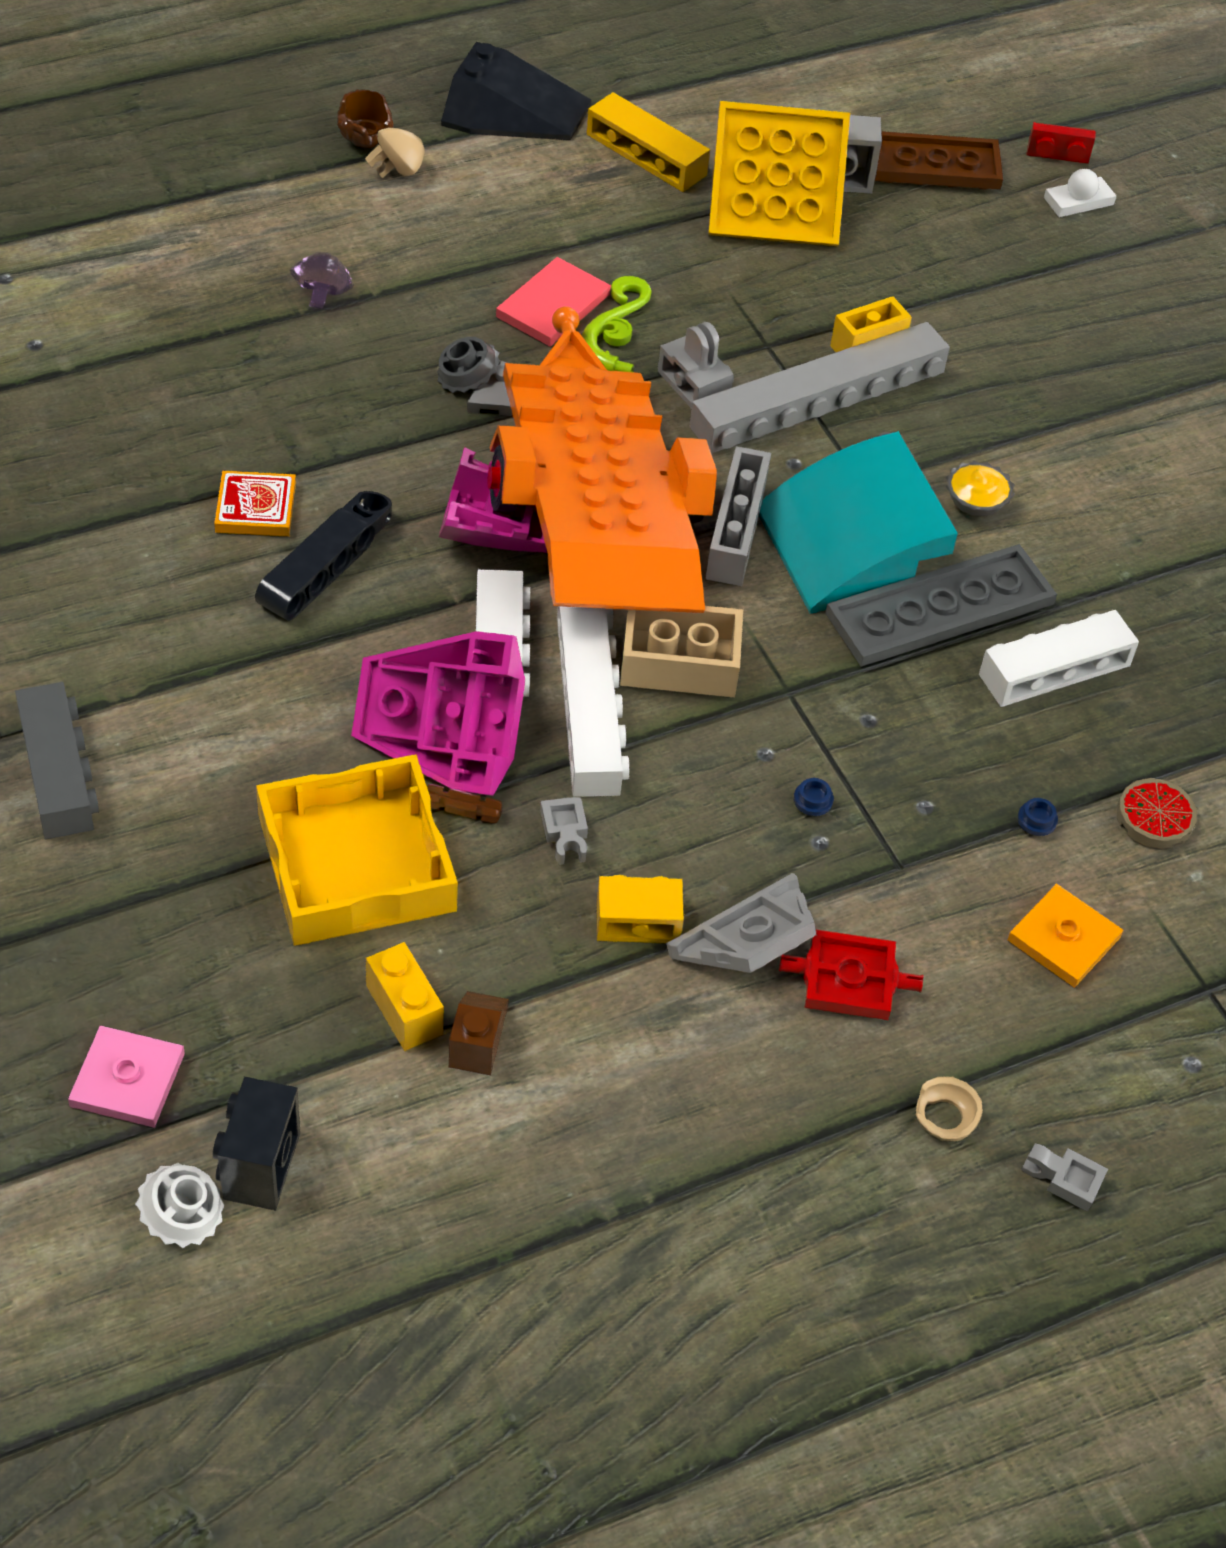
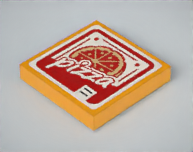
[214,471,296,537]

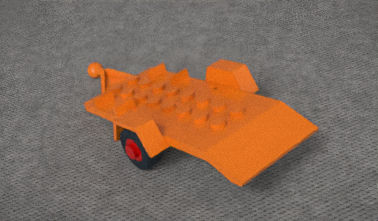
[487,306,717,613]

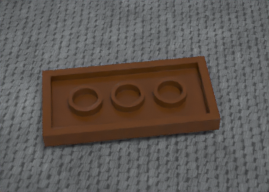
[875,131,1003,190]

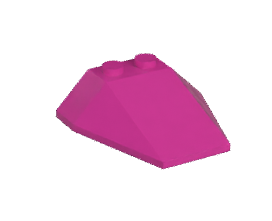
[351,631,525,796]

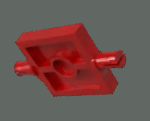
[779,929,924,1020]

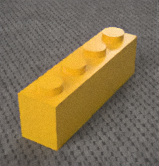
[586,92,710,192]

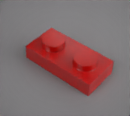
[1027,122,1096,164]

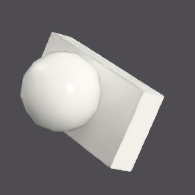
[1044,169,1116,217]

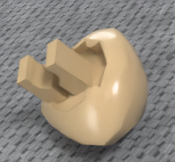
[365,128,425,178]

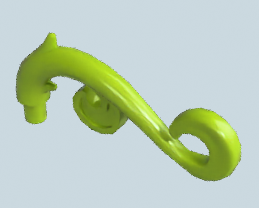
[582,276,652,372]

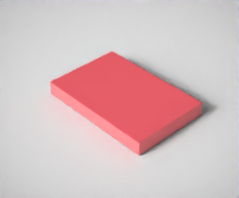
[496,257,611,347]

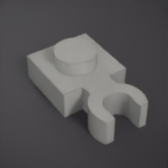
[540,796,588,865]

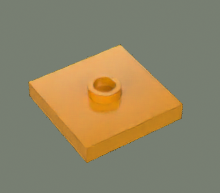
[1007,883,1124,988]

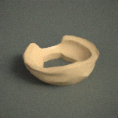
[916,1076,983,1141]

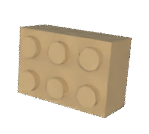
[620,606,743,698]

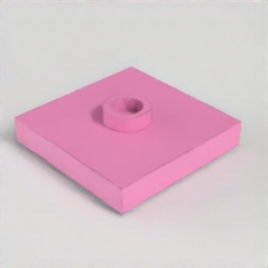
[68,1026,185,1128]

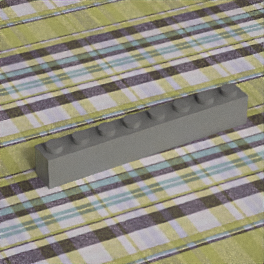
[689,322,950,454]

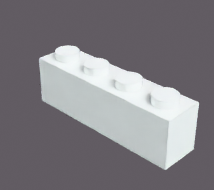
[476,570,530,697]
[979,610,1139,707]

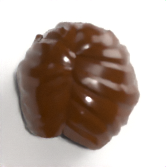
[337,89,393,149]

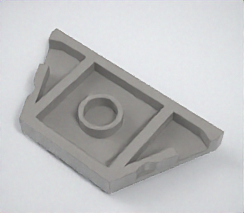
[667,873,816,973]

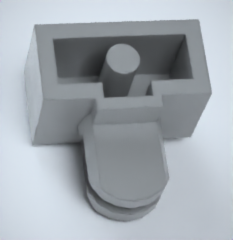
[658,321,734,409]

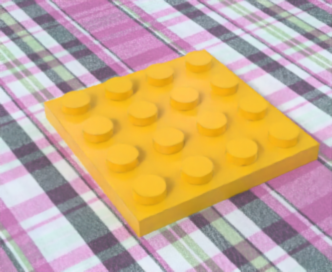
[708,101,850,247]

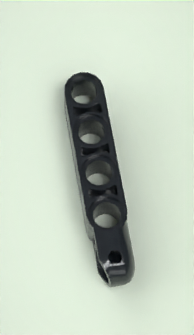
[255,491,392,621]

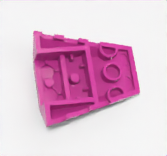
[439,447,548,553]

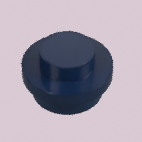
[794,778,834,816]
[1018,798,1058,836]

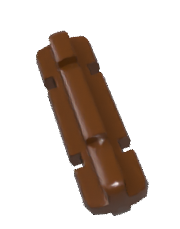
[427,784,502,824]

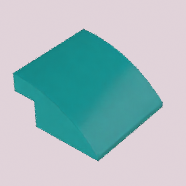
[759,431,958,614]

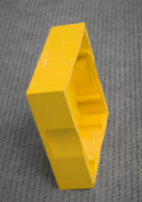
[256,754,458,946]

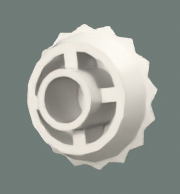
[135,1163,224,1248]

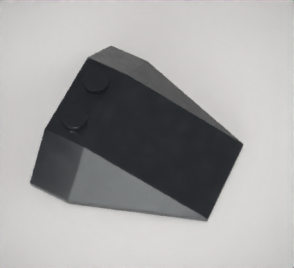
[441,41,592,140]

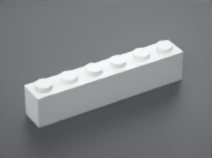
[557,606,629,797]

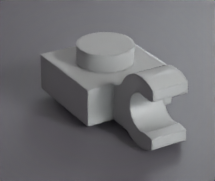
[1021,1143,1108,1211]

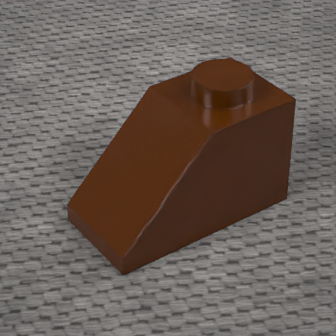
[448,991,509,1076]

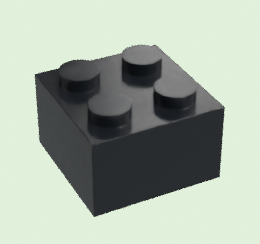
[213,1076,301,1211]

